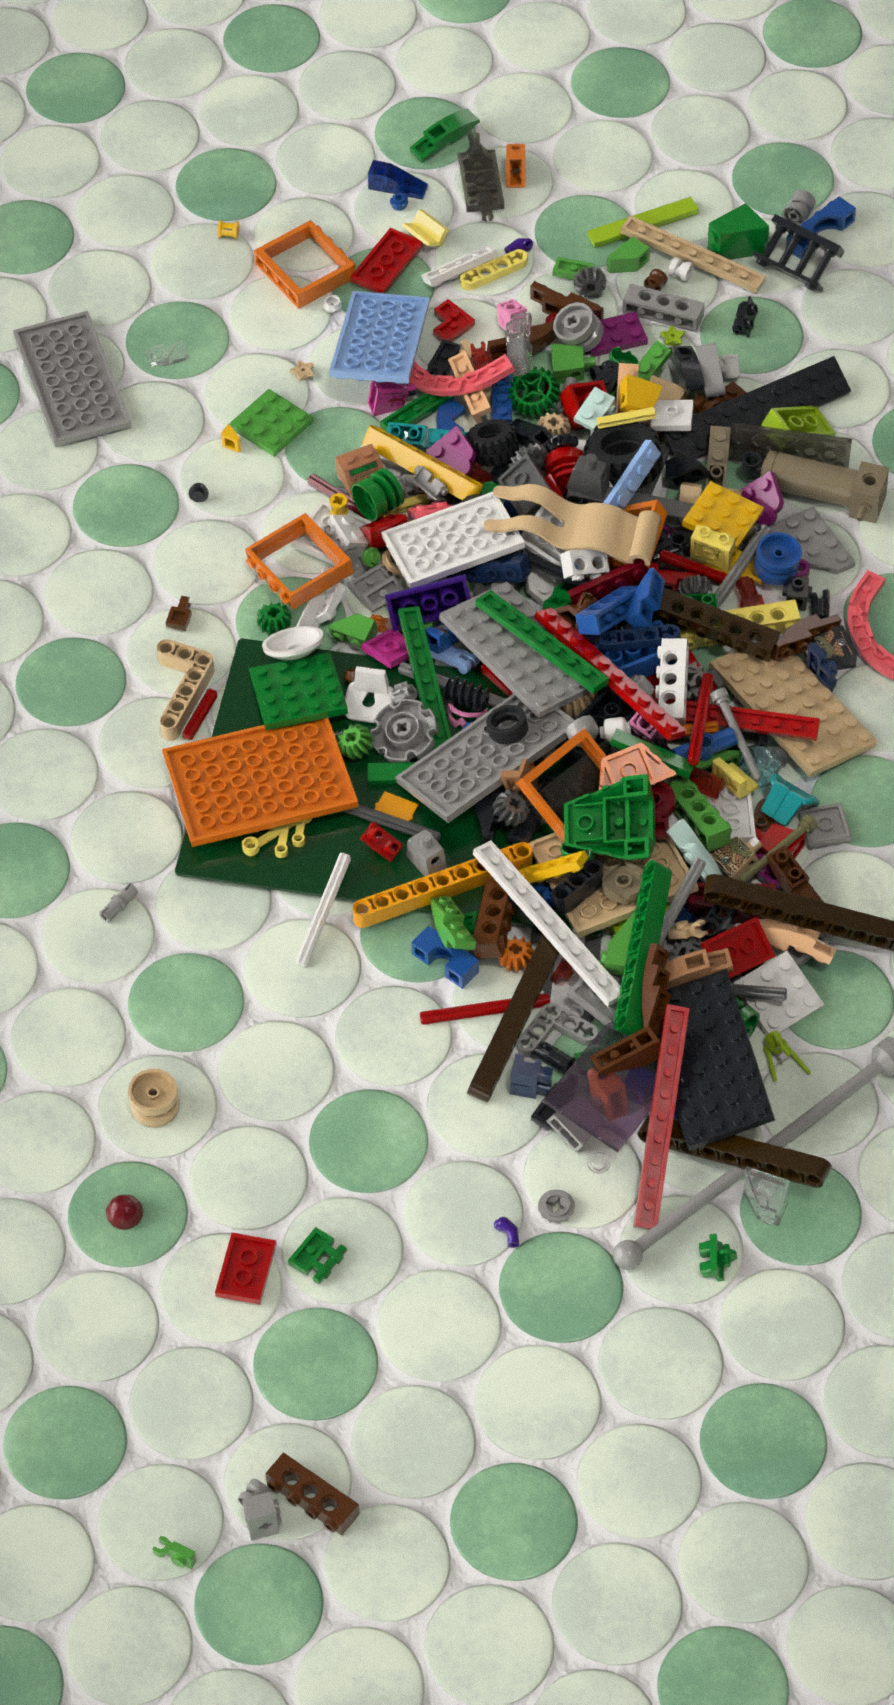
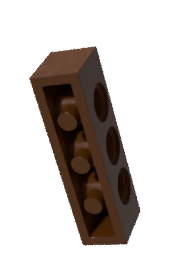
[473,877,515,959]
[265,1452,360,1535]

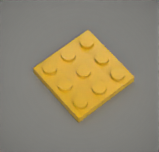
[682,481,764,552]

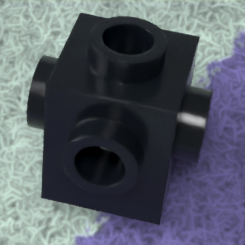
[782,576,812,610]

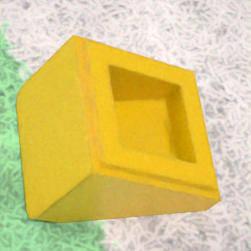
[221,424,241,453]

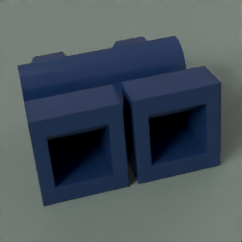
[510,1054,553,1099]

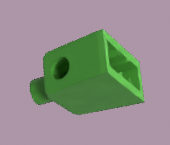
[551,344,596,384]

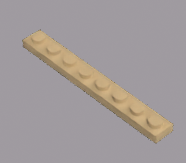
[620,216,766,294]

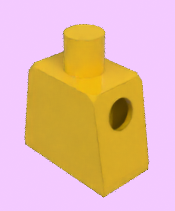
[619,374,662,423]

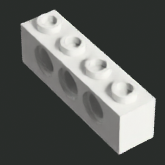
[655,638,689,725]

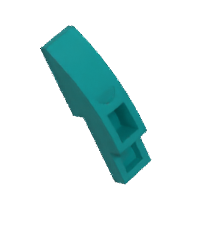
[387,422,467,450]

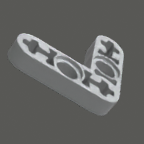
[517,1003,598,1057]

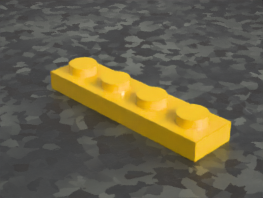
[518,850,589,883]

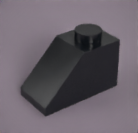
[665,454,711,490]

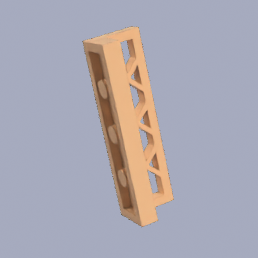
[448,351,492,424]

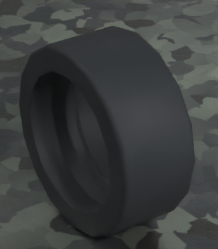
[486,705,529,744]

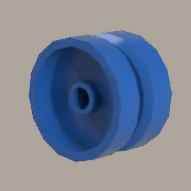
[753,532,802,585]

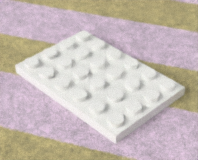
[381,492,526,588]

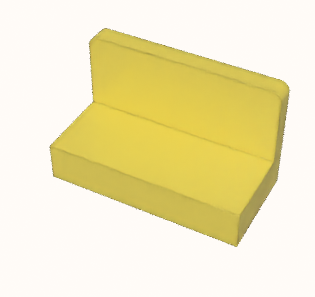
[402,210,449,246]
[712,757,759,799]

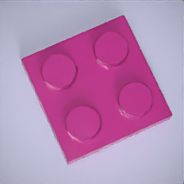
[362,628,409,669]

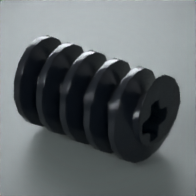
[443,676,490,712]

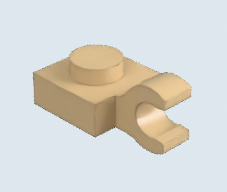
[668,919,708,939]

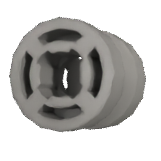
[238,1479,270,1506]

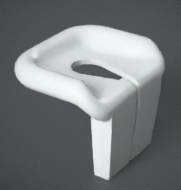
[345,666,394,723]

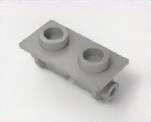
[407,465,449,502]

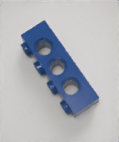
[575,586,638,635]

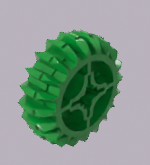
[507,366,561,419]

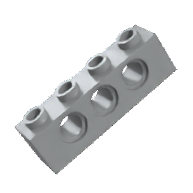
[623,284,704,332]

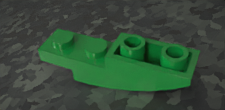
[409,108,480,163]

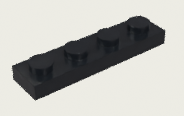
[507,773,563,844]

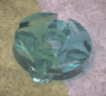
[739,746,781,788]

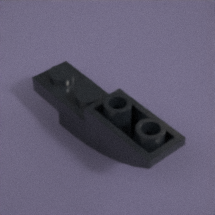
[668,346,705,391]

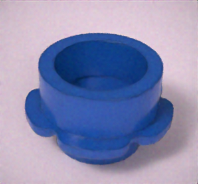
[390,193,408,211]

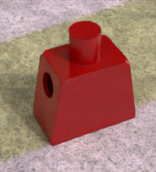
[755,824,806,859]

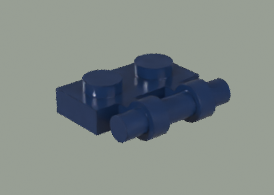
[806,642,838,692]

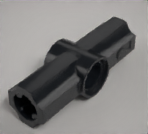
[651,529,694,563]

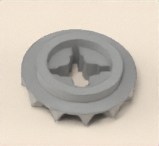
[538,1190,575,1224]

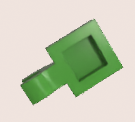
[152,1536,197,1569]

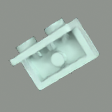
[574,387,617,434]

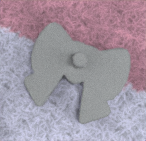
[345,547,368,578]

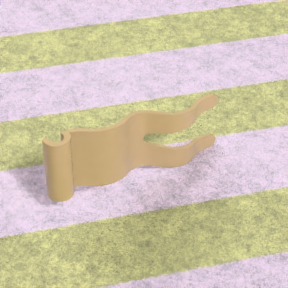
[484,484,661,566]

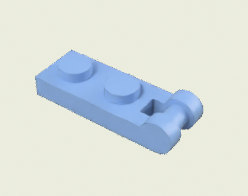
[430,644,479,674]

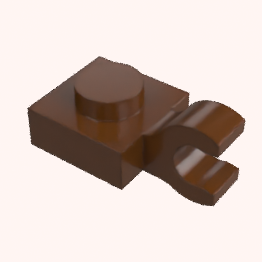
[165,596,192,631]

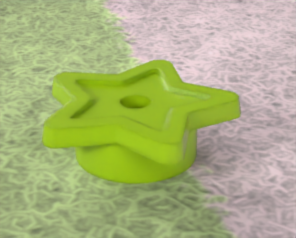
[660,325,685,346]

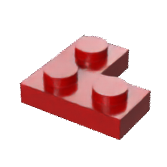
[433,299,475,342]

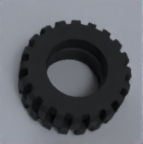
[584,422,663,489]

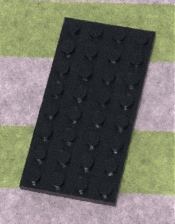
[656,969,775,1151]

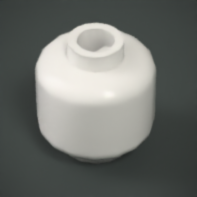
[600,717,631,746]

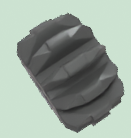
[573,265,607,298]
[678,574,713,594]
[492,789,530,827]

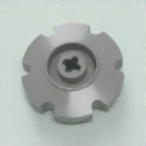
[371,699,439,763]

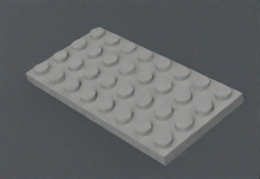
[13,311,131,447]
[439,581,591,718]
[395,693,575,823]

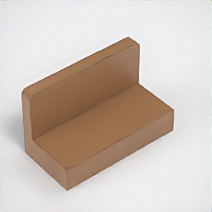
[500,759,539,806]

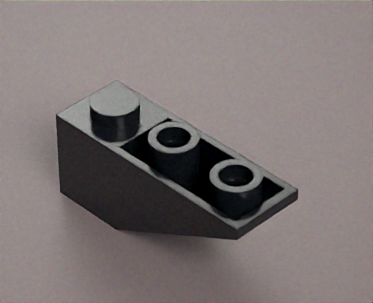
[512,418,553,453]
[475,786,505,844]

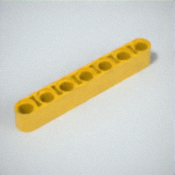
[362,425,483,500]

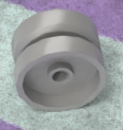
[553,302,603,353]

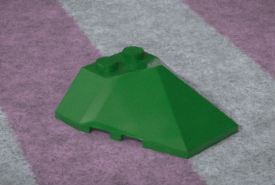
[564,774,656,861]

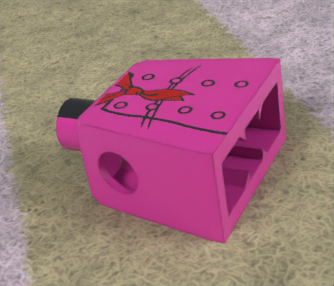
[368,380,416,416]

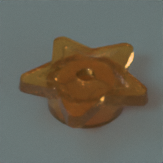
[370,614,389,633]

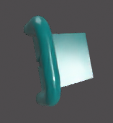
[760,774,820,827]

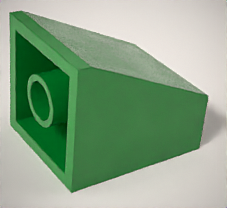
[707,203,769,260]

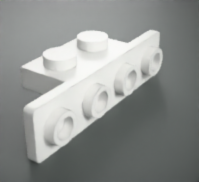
[296,567,345,628]

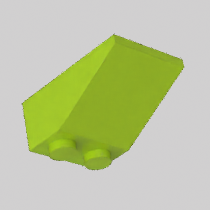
[761,406,836,453]

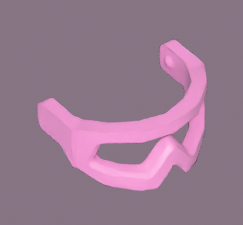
[447,700,488,728]

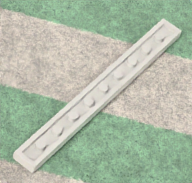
[473,840,621,1007]

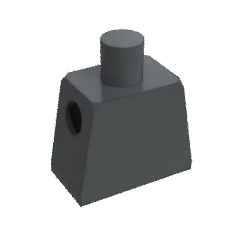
[566,453,610,500]

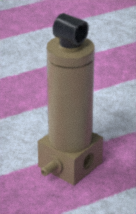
[741,450,889,523]

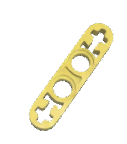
[460,249,528,290]

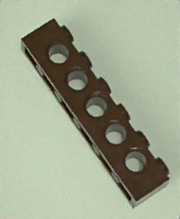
[654,588,780,662]

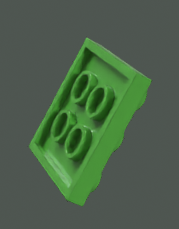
[229,389,314,457]

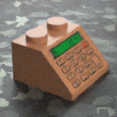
[335,443,384,500]

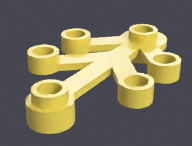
[242,818,313,858]

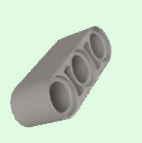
[696,342,726,398]

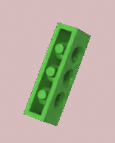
[666,777,732,852]

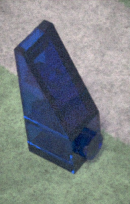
[368,160,428,200]

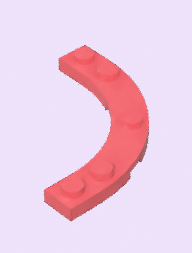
[409,354,515,396]
[847,570,894,680]

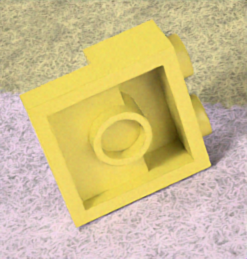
[690,525,735,572]

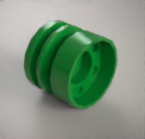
[351,468,404,521]

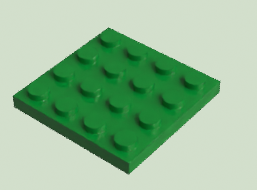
[249,652,348,730]

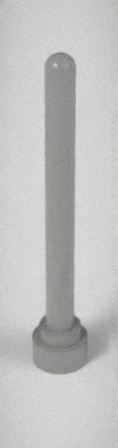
[710,688,762,781]

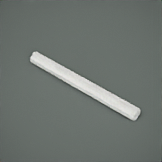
[296,853,351,967]

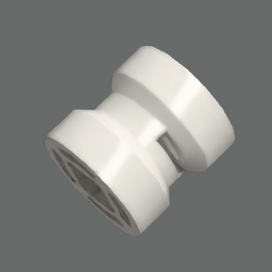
[668,257,694,281]

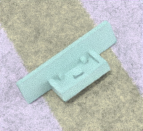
[667,819,726,883]

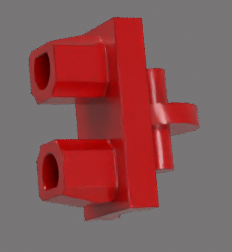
[360,821,403,862]

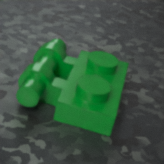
[288,1227,347,1284]

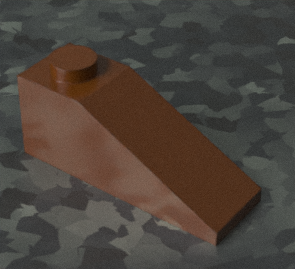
[590,1026,660,1074]

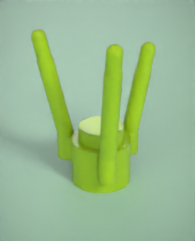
[763,1031,811,1082]

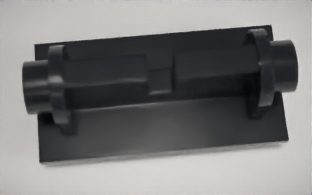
[732,296,758,338]

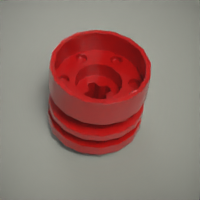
[544,446,584,499]

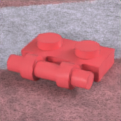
[407,501,454,520]

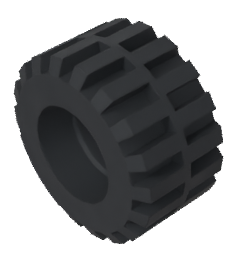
[466,419,520,467]

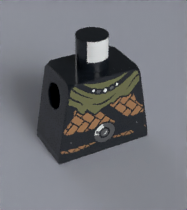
[804,625,857,670]

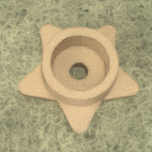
[290,360,315,381]

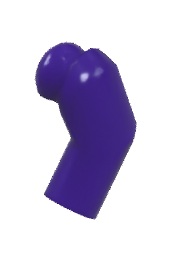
[504,238,533,254]
[494,1217,519,1248]

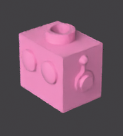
[496,299,529,335]
[629,712,664,743]

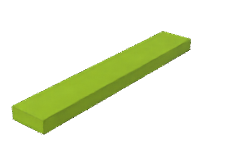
[587,196,699,248]

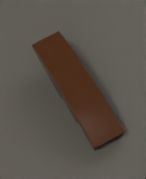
[642,943,672,1036]

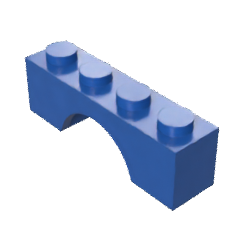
[786,196,856,260]

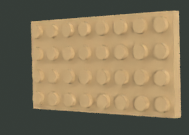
[709,641,878,778]

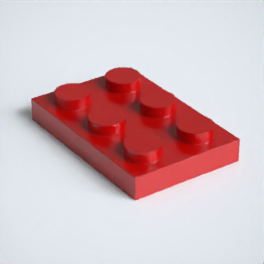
[700,917,776,978]
[215,1233,277,1305]

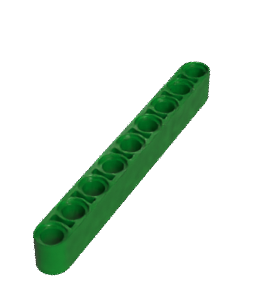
[613,860,672,1036]

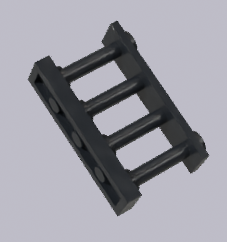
[752,214,845,292]

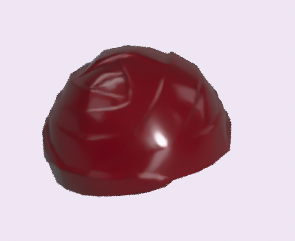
[106,1194,144,1230]

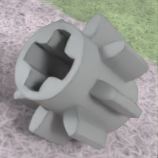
[398,474,422,498]
[391,681,417,705]

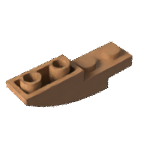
[664,948,734,990]

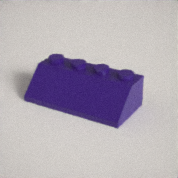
[385,574,471,631]

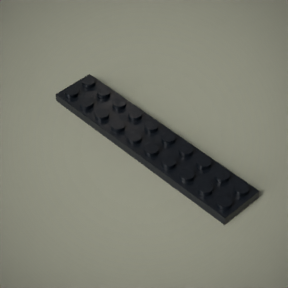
[660,356,851,459]

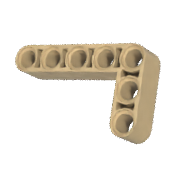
[157,639,215,741]

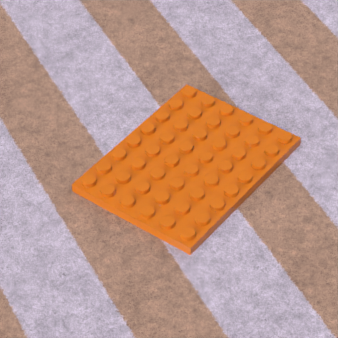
[162,718,359,847]

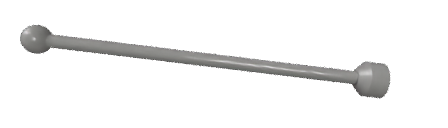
[613,1036,894,1270]

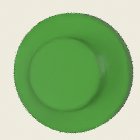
[362,547,381,568]

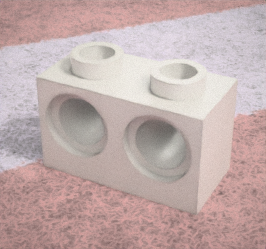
[560,549,610,581]

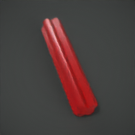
[182,688,217,740]

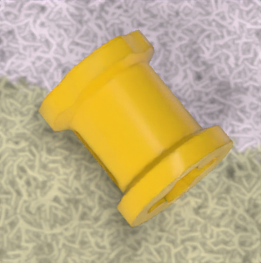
[217,220,240,239]
[329,493,348,515]

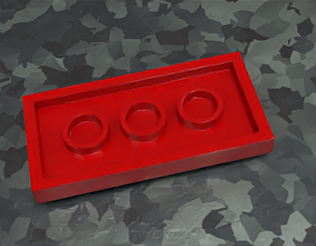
[350,227,423,294]

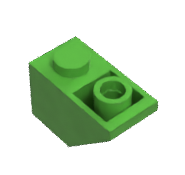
[607,237,650,273]
[328,613,379,649]

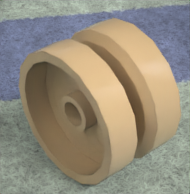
[128,1069,180,1127]

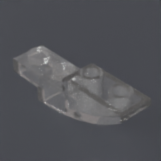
[506,311,533,377]

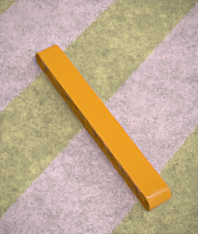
[352,842,533,928]

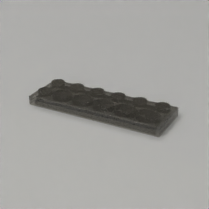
[728,422,852,468]

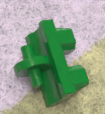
[699,1233,737,1282]

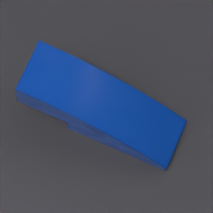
[625,567,665,628]

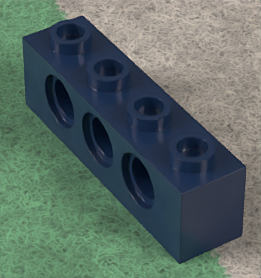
[446,553,532,583]

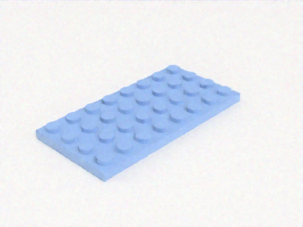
[330,291,430,384]

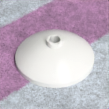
[262,626,324,660]

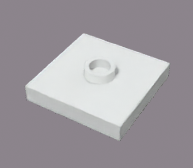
[651,400,694,431]

